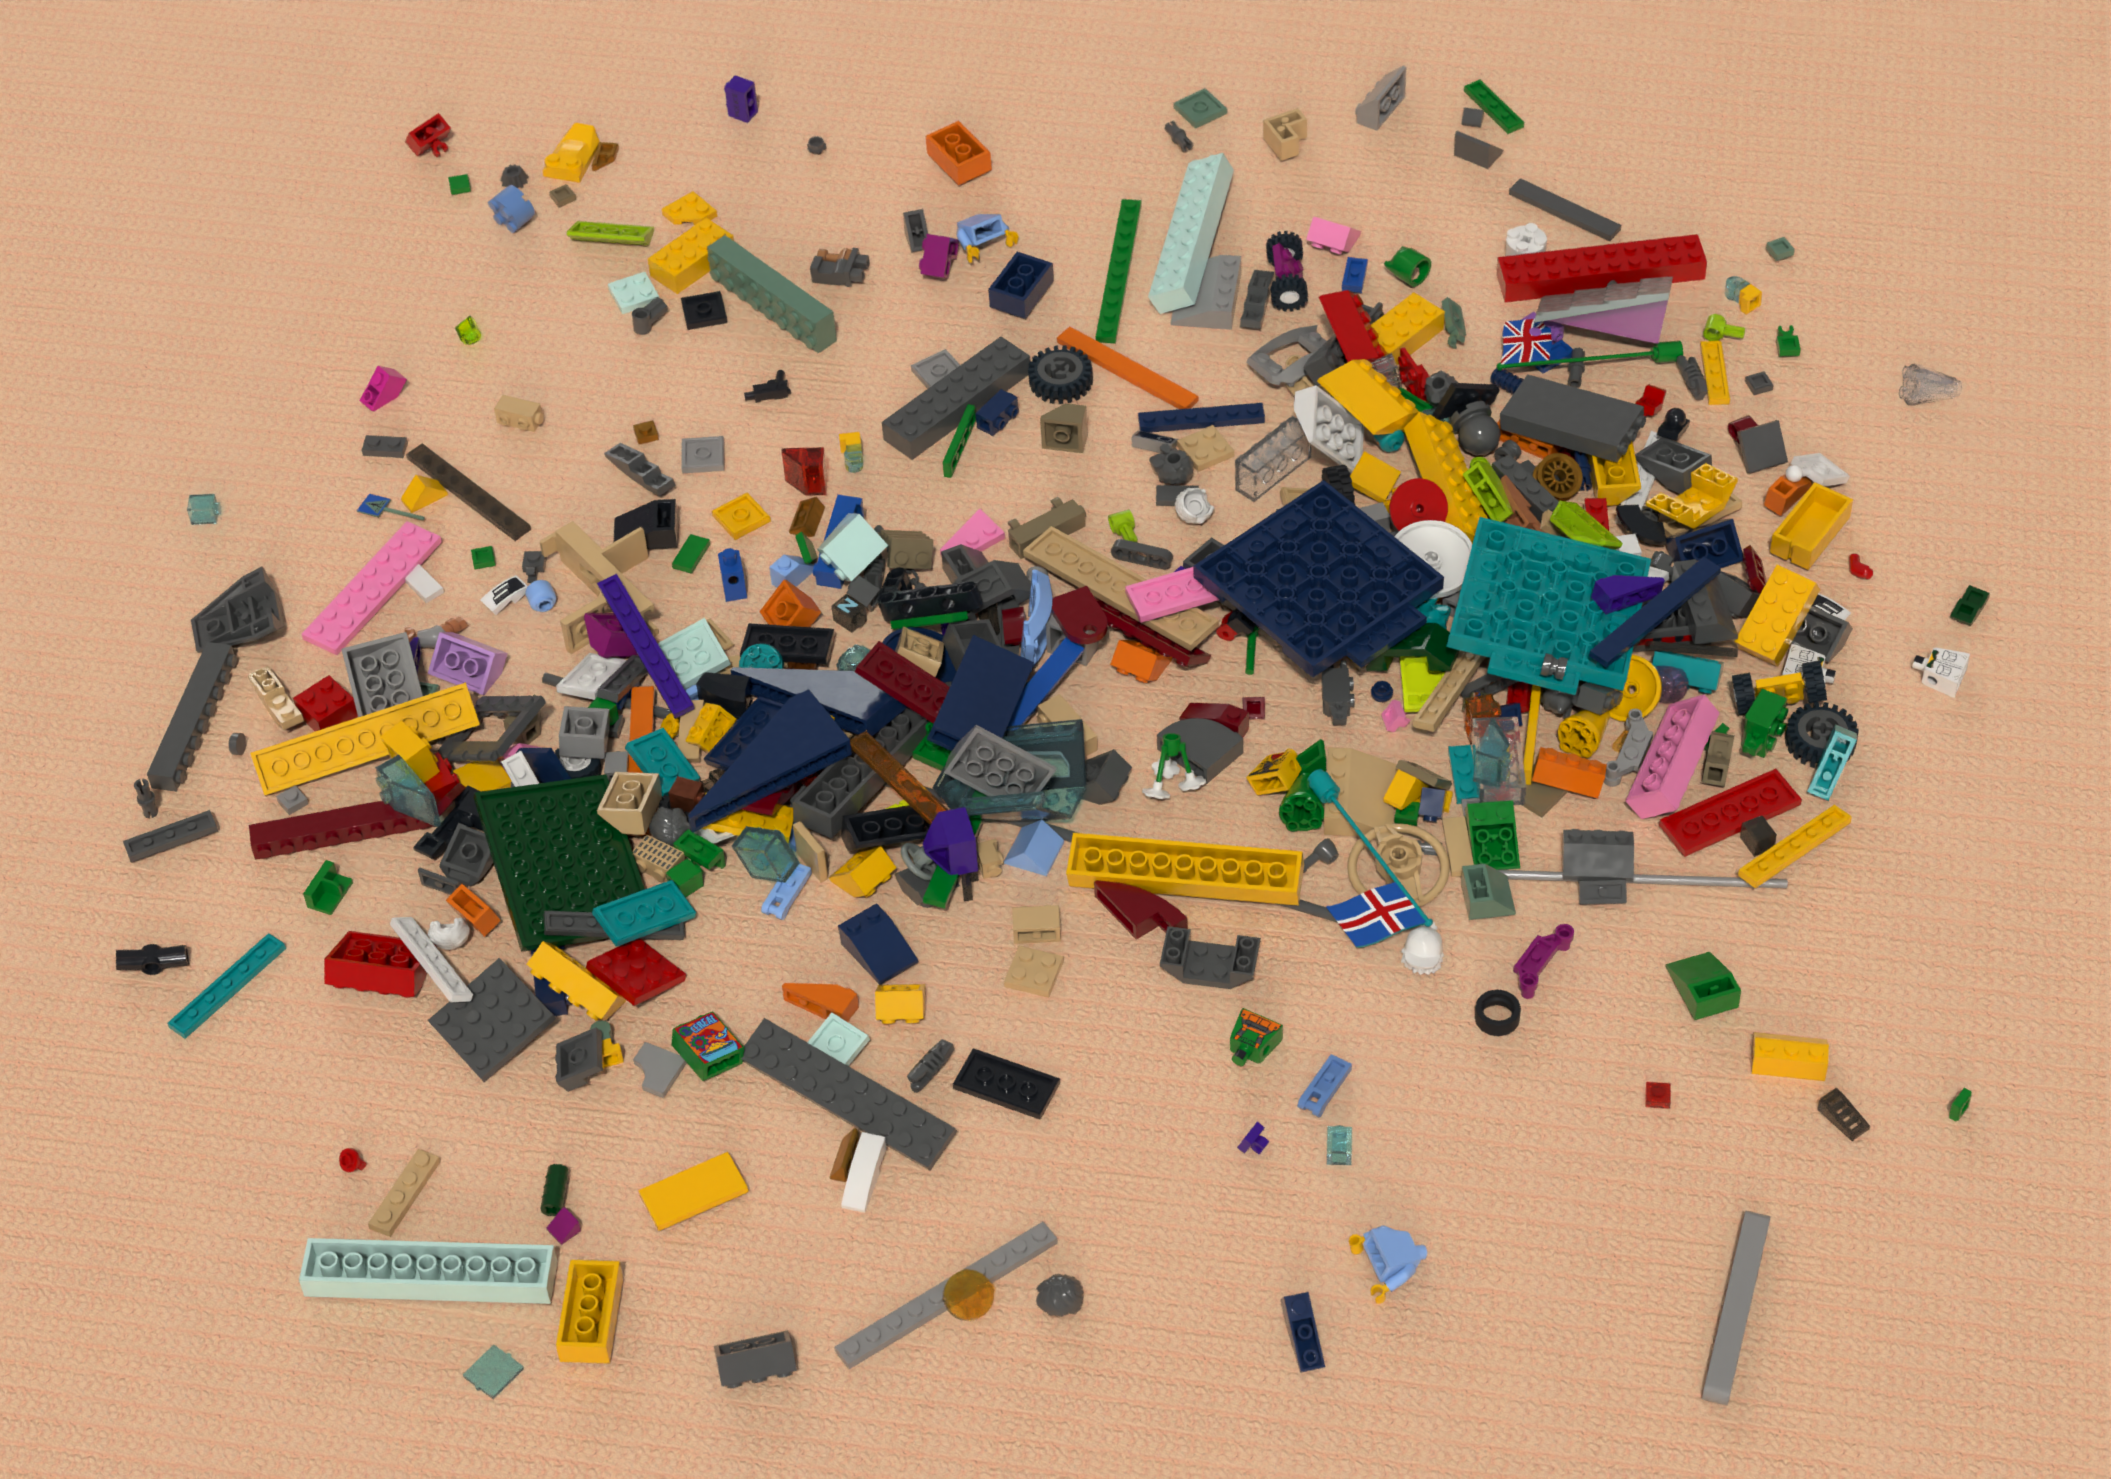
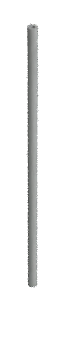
[1498,870,1788,888]

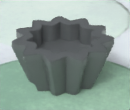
[500,164,529,188]

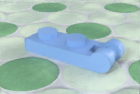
[761,861,812,920]

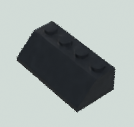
[841,802,936,851]

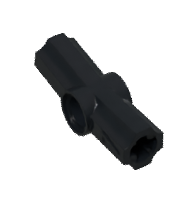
[116,944,189,975]

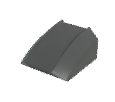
[439,823,493,886]

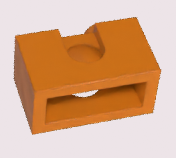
[446,884,501,937]

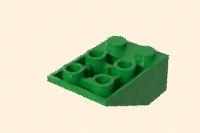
[1465,800,1520,870]
[1666,952,1741,1020]

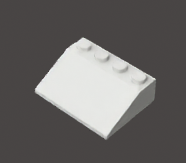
[1294,385,1364,473]

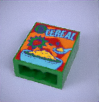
[671,1011,744,1081]

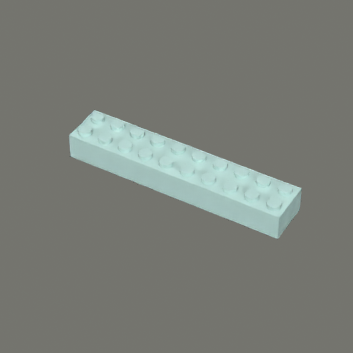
[1148,153,1234,314]
[299,1238,558,1304]

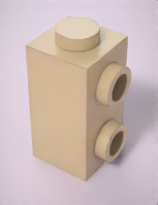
[494,395,544,432]

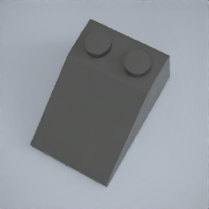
[1635,437,1712,494]

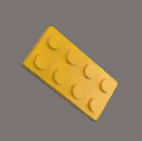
[701,792,794,844]

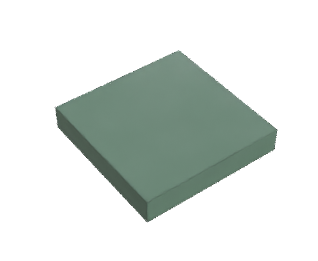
[1173,88,1227,129]

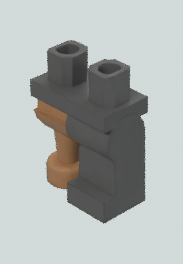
[810,248,870,287]

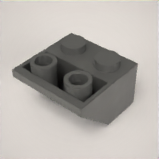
[941,544,989,584]

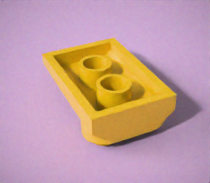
[543,123,600,183]

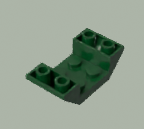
[1366,623,1460,672]

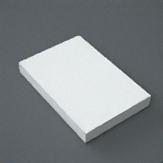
[556,653,627,700]

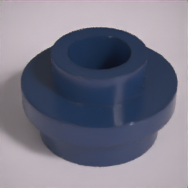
[1371,681,1393,702]

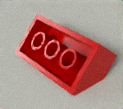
[1319,290,1387,363]

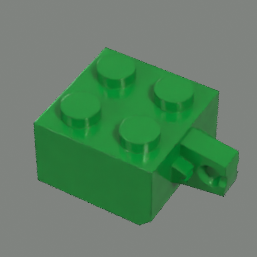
[1741,689,1789,758]

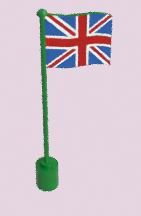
[1496,319,1683,371]

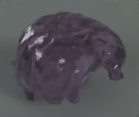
[1655,665,1689,703]

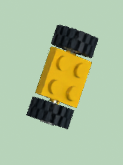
[1732,660,1827,715]

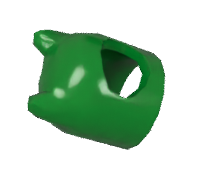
[1384,246,1431,287]

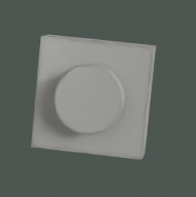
[276,785,308,815]

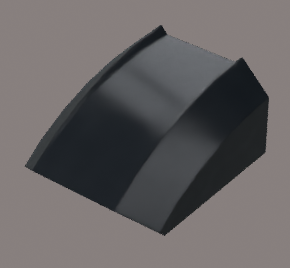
[696,672,753,719]

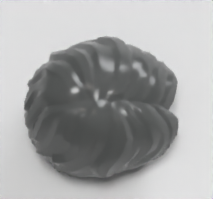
[649,807,690,847]
[1036,1274,1084,1317]

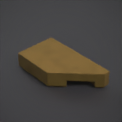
[591,142,619,171]

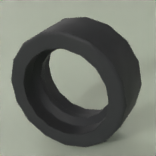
[1475,989,1521,1036]

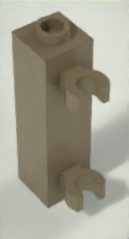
[1008,497,1086,559]

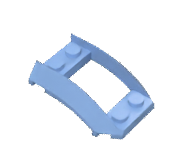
[1020,570,1053,672]

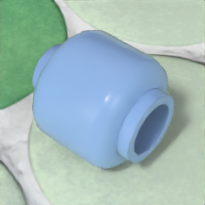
[525,580,557,612]

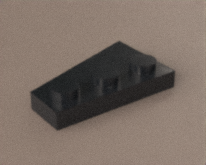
[1432,383,1500,420]

